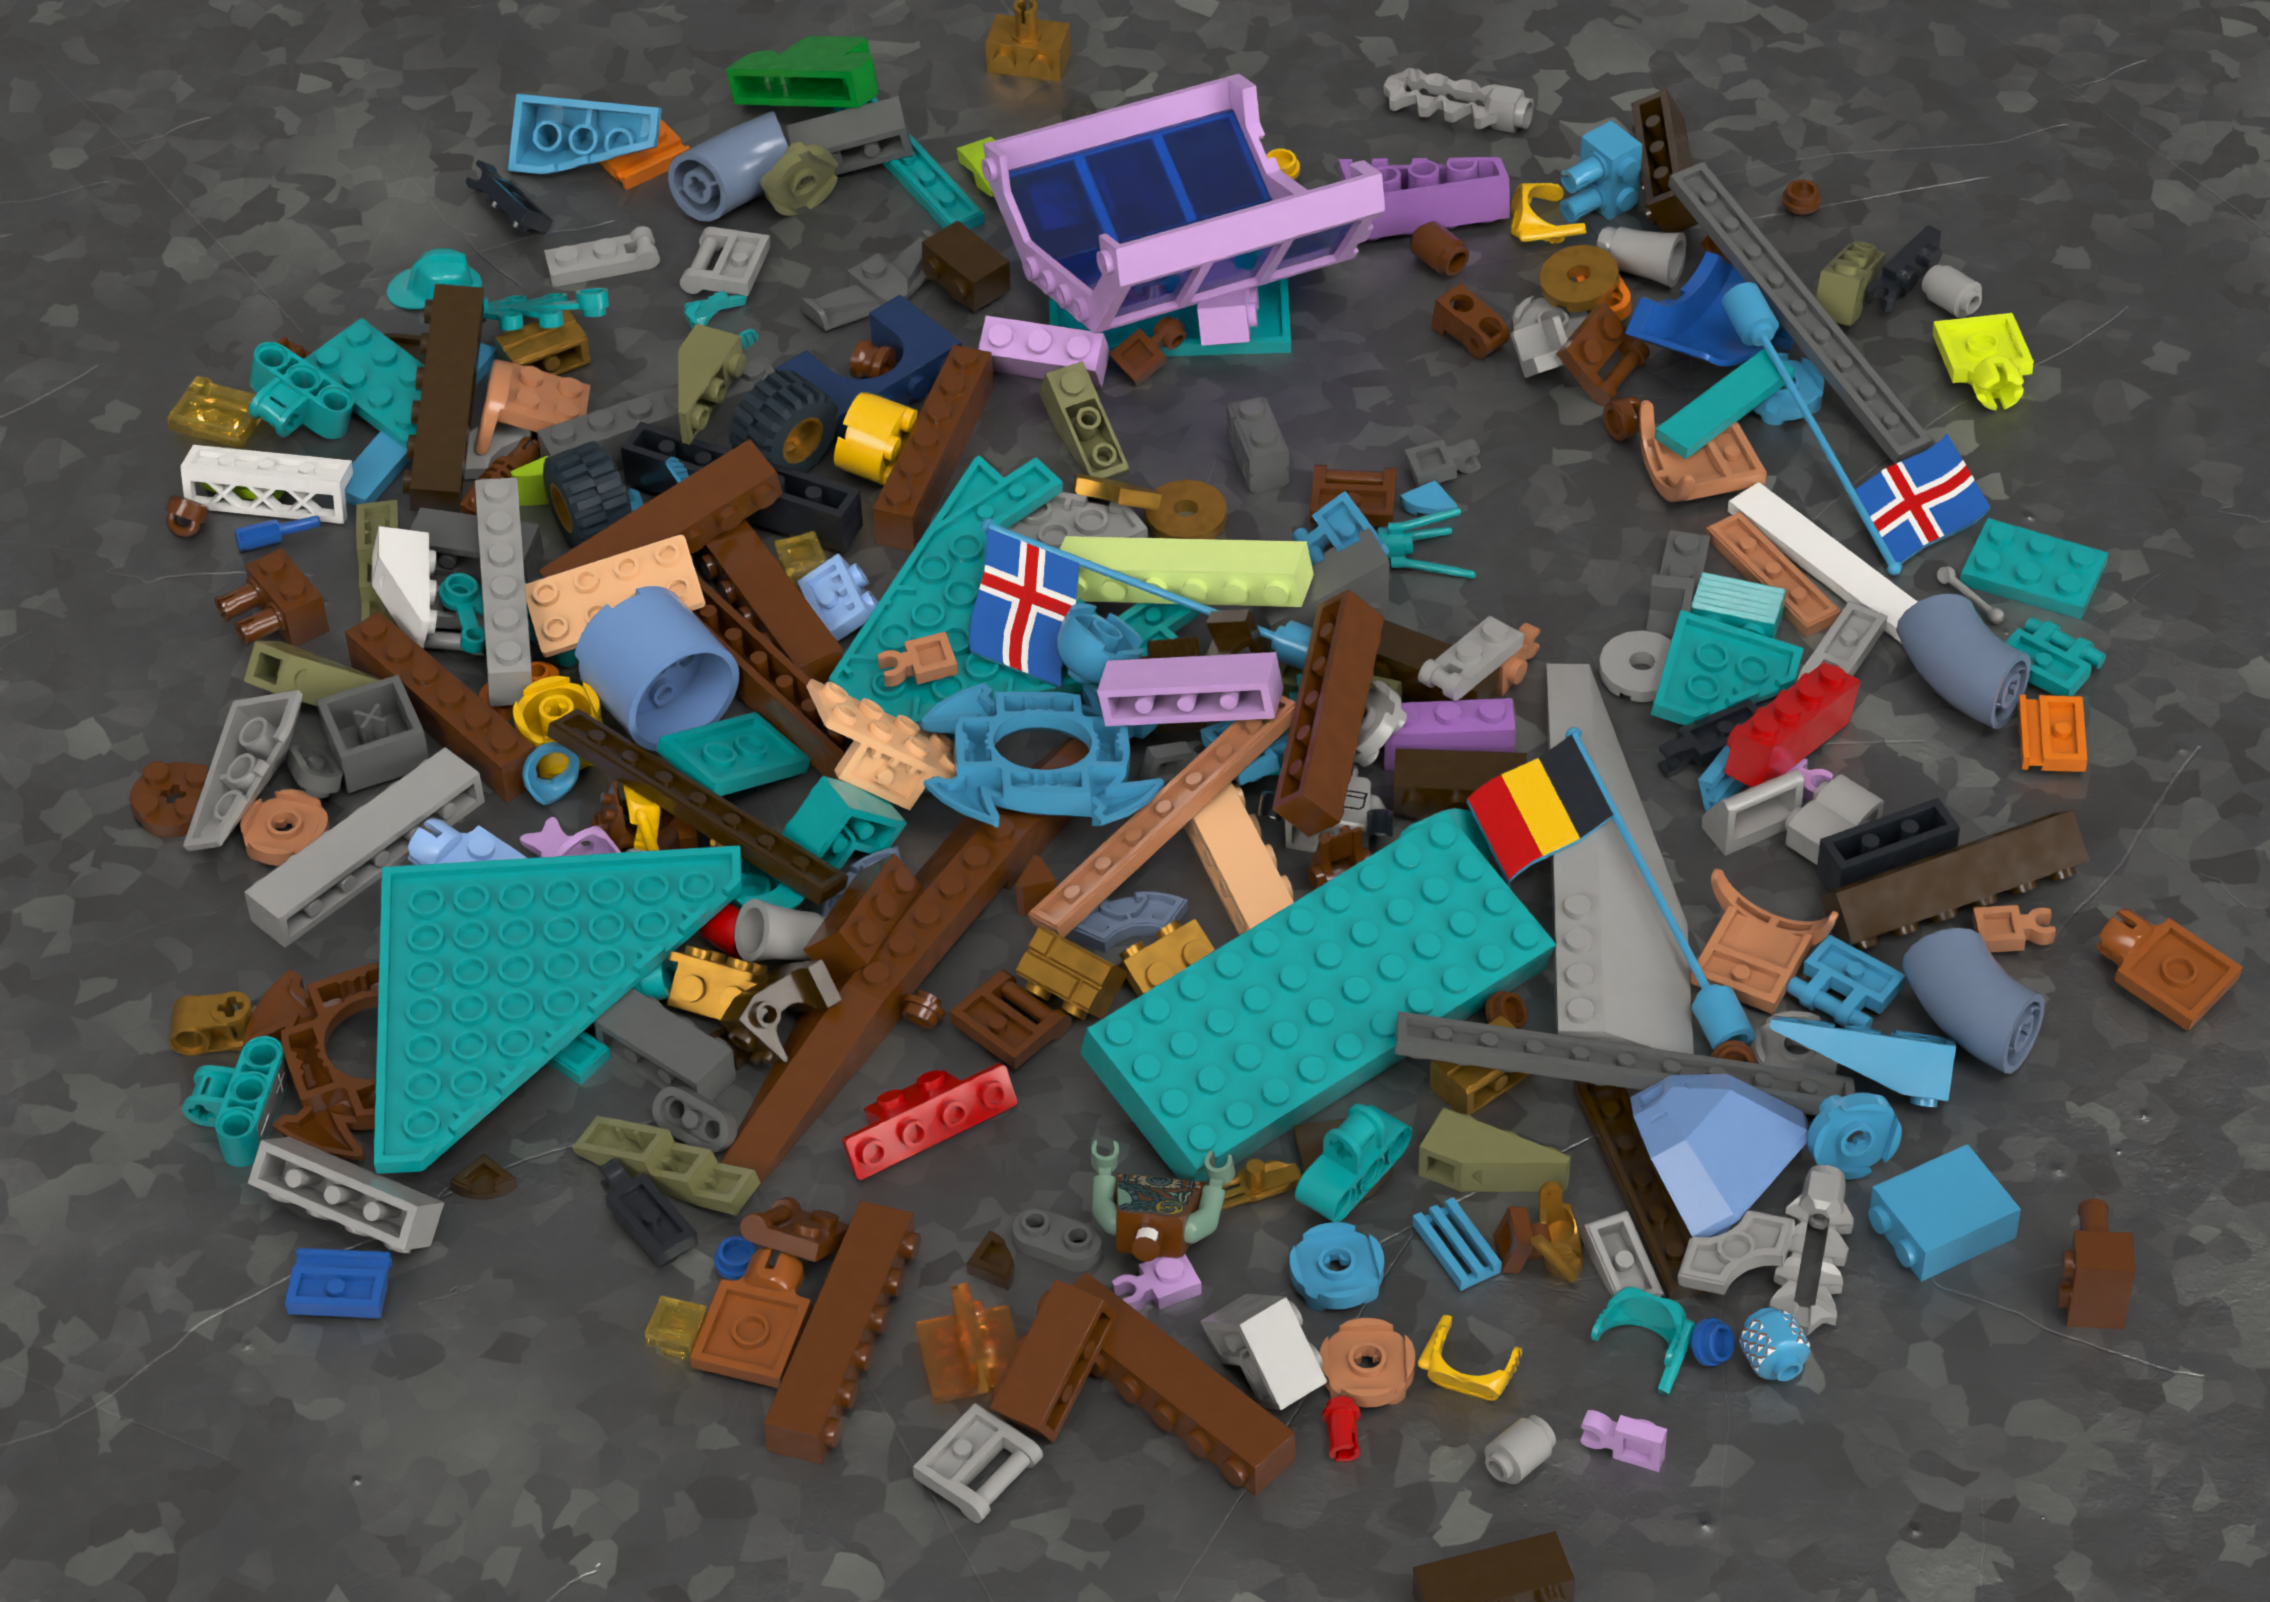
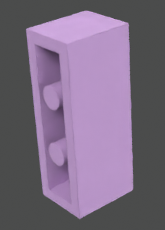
[978,316,1110,388]

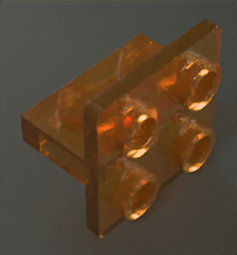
[916,1283,1018,1403]

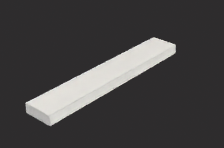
[1728,482,1917,644]

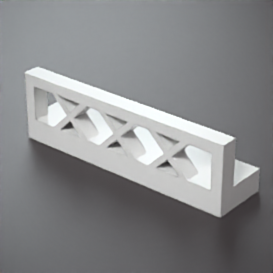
[180,445,353,524]

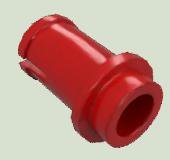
[1322,1396,1361,1462]

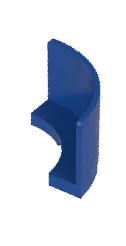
[1625,251,1782,366]

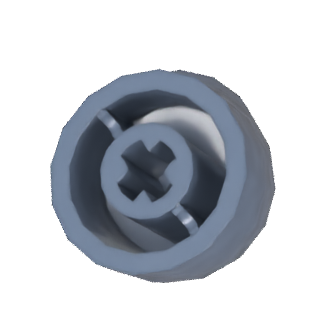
[668,111,788,222]
[1896,593,2031,730]
[1902,928,2045,1074]

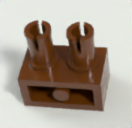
[214,548,329,647]
[2056,1198,2135,1329]

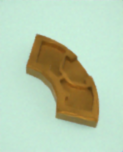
[1073,473,1162,510]

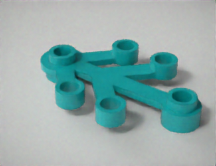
[483,288,609,331]
[438,573,579,667]

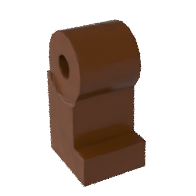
[1431,283,1509,359]

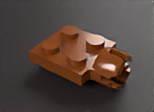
[2096,908,2243,1031]
[690,1247,813,1388]

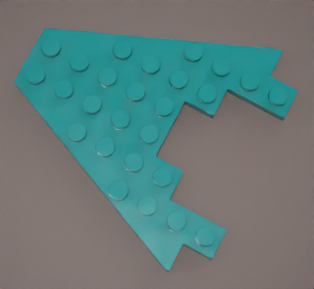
[828,455,1199,725]

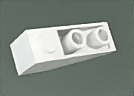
[372,526,437,648]

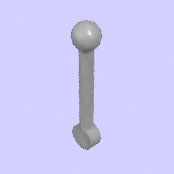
[1937,566,2004,625]

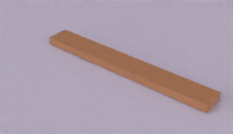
[1028,695,1296,937]

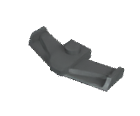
[800,228,934,332]

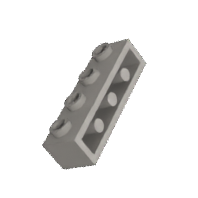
[248,1137,445,1253]

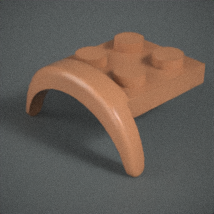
[475,359,591,455]
[1639,400,1767,502]
[1690,868,1839,1014]

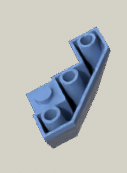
[1630,1074,1809,1237]

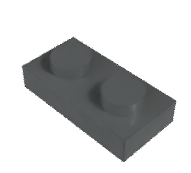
[1660,530,1711,595]

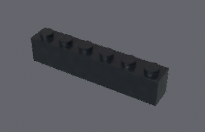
[621,421,863,552]

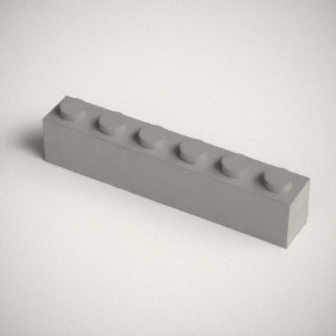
[475,478,532,706]
[244,747,485,948]

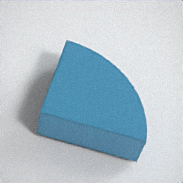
[1400,480,1457,516]

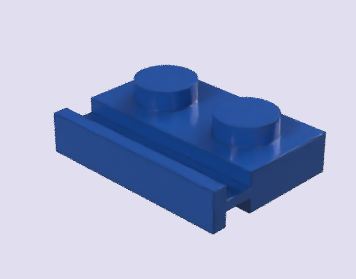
[285,1248,392,1318]

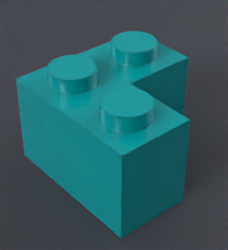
[781,776,907,870]

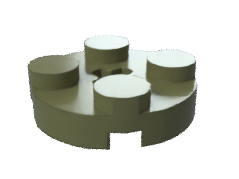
[760,141,838,216]

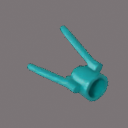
[1378,508,1476,579]

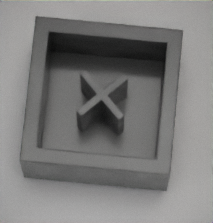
[316,674,429,793]

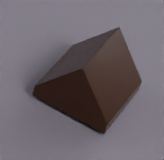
[1015,855,1056,917]

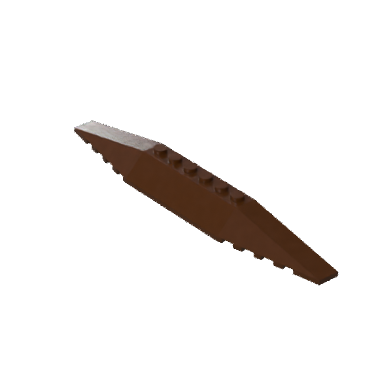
[720,737,1138,1190]

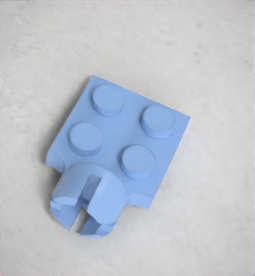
[407,818,527,865]

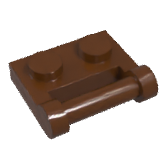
[1556,302,1650,407]
[1310,464,1397,527]
[949,970,1072,1070]
[740,1197,849,1262]

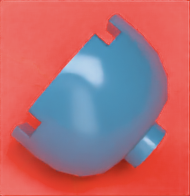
[1057,603,1145,685]

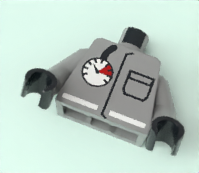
[1257,764,1393,852]

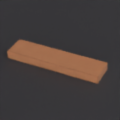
[1706,512,1841,638]

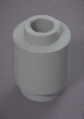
[1922,264,1982,318]
[1484,1415,1556,1484]

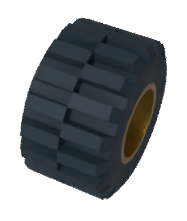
[729,369,839,473]
[543,441,632,548]

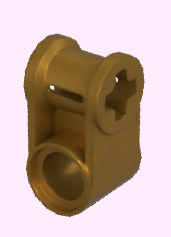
[169,991,252,1056]

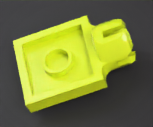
[1933,313,2034,410]

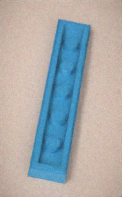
[345,343,498,506]

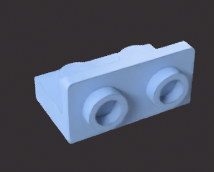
[797,553,879,642]

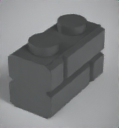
[1227,396,1289,493]

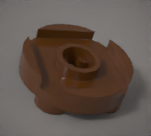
[130,761,209,838]

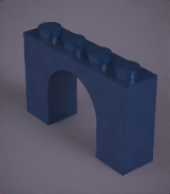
[775,295,962,445]

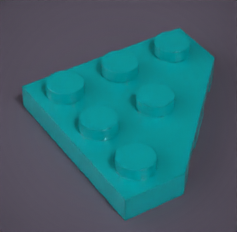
[1650,610,1803,725]

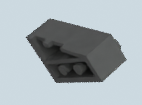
[1252,528,1389,653]

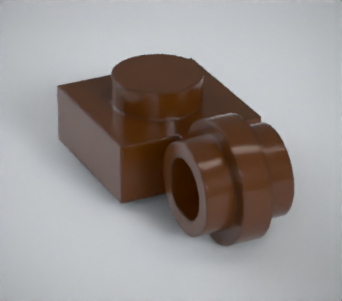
[1109,316,1187,386]

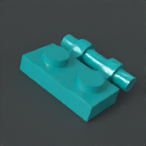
[2005,617,2106,696]

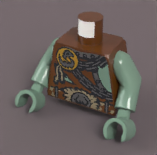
[1090,1140,1235,1261]

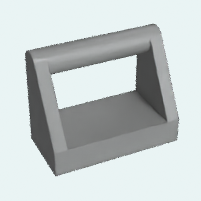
[1702,769,1804,856]

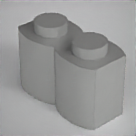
[1785,774,1884,865]

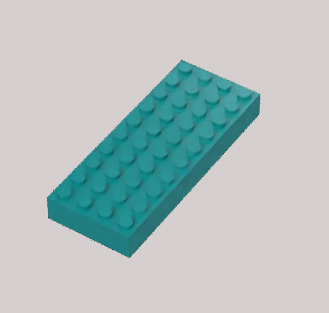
[1080,810,1556,1183]

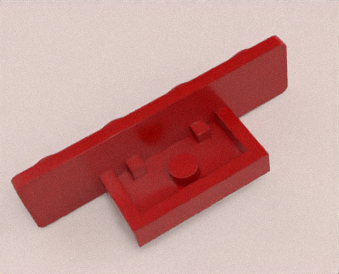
[842,1063,1018,1180]

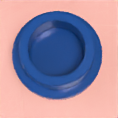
[714,1236,759,1281]
[1691,1318,1735,1366]

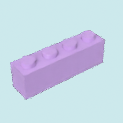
[1097,652,1283,726]

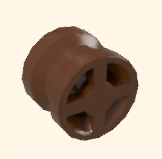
[849,339,896,379]

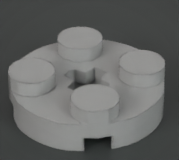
[1353,680,1407,767]

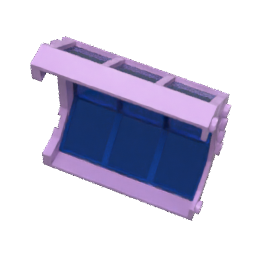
[981,74,1385,334]

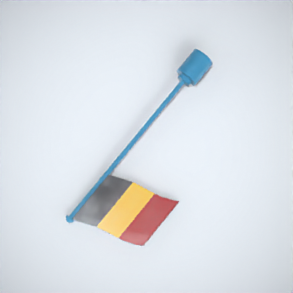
[1467,727,1756,1050]

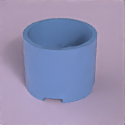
[575,586,739,751]

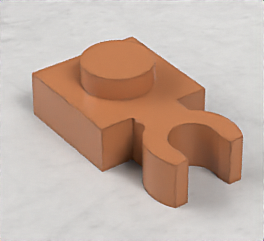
[1496,623,1541,697]
[877,632,958,687]
[1972,905,2056,953]

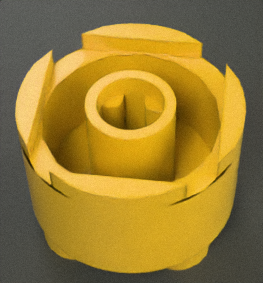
[834,392,918,485]
[513,676,602,778]

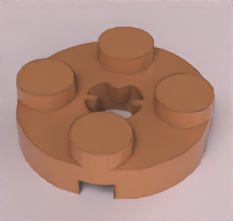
[240,789,330,866]
[1319,1318,1416,1407]

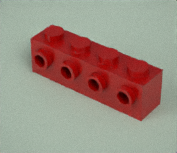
[1724,662,1861,787]

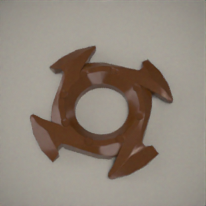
[243,962,379,1160]

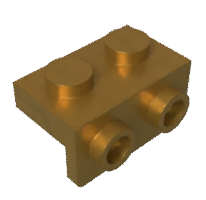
[1117,919,1215,997]

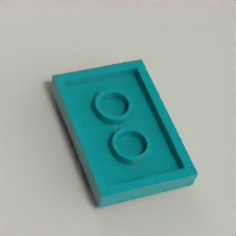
[1960,518,2109,620]
[656,712,811,796]

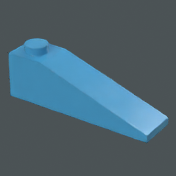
[508,94,662,175]
[1770,1015,1956,1107]

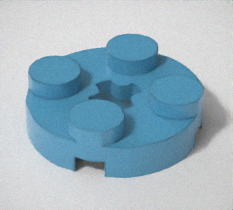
[1753,353,1824,425]
[1807,1093,1902,1180]
[1290,1222,1384,1311]

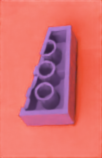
[1338,157,1510,241]

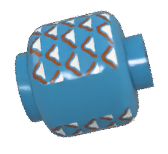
[1739,1308,1811,1381]

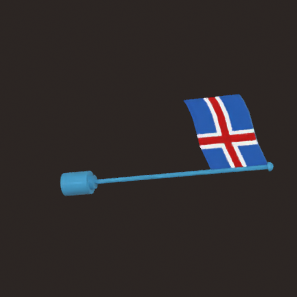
[1721,282,1990,576]
[969,518,1313,689]

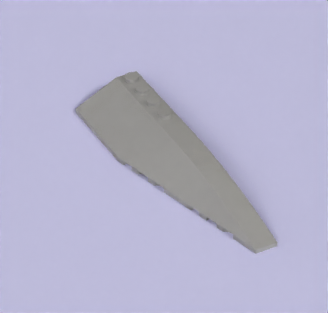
[1546,664,1694,1054]

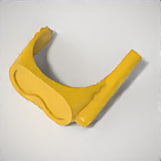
[1510,183,1586,244]
[622,783,661,851]
[1417,1315,1522,1401]

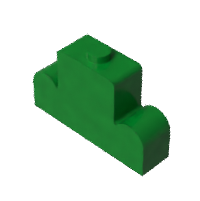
[726,36,879,108]

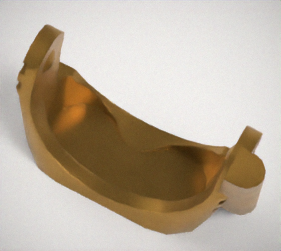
[1531,1181,1584,1283]

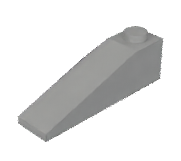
[183,690,303,851]

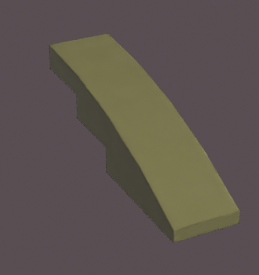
[356,500,400,629]
[572,1115,761,1216]

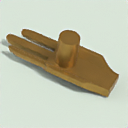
[1221,1159,1302,1210]

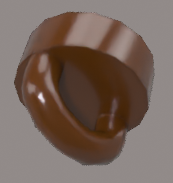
[1603,397,1641,441]
[165,495,209,537]

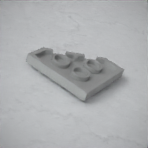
[1007,492,1148,549]

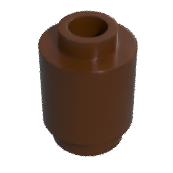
[1411,221,1469,276]

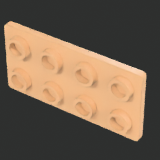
[525,535,706,657]
[806,679,955,811]

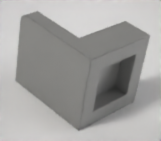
[1511,315,1568,378]

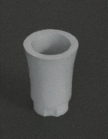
[1597,227,1687,288]
[735,899,826,962]

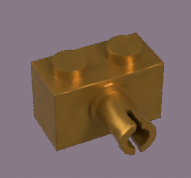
[985,0,1071,81]

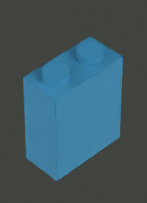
[1868,1144,2021,1282]

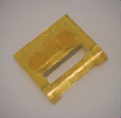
[167,376,261,448]

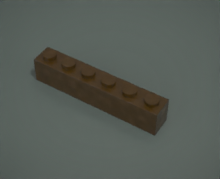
[403,284,484,513]
[1819,810,2090,950]

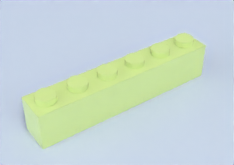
[1060,536,1314,607]

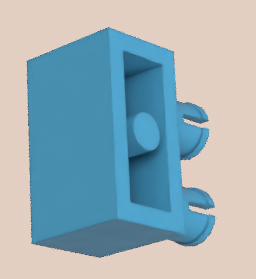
[1559,120,1642,223]

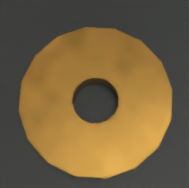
[1539,245,1620,312]
[1144,479,1227,539]

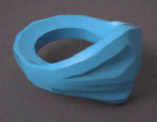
[522,742,581,805]

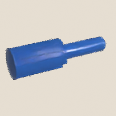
[235,515,321,552]

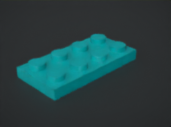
[304,318,425,449]

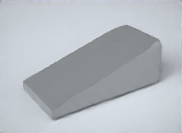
[1580,1211,1664,1297]

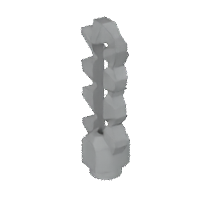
[1383,68,1534,134]
[1769,1165,1854,1336]

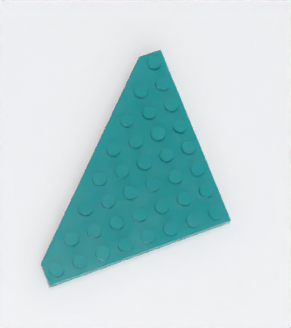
[374,846,742,1174]

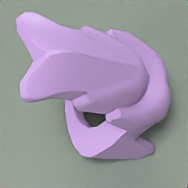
[520,817,621,857]

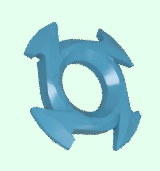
[921,683,1164,828]

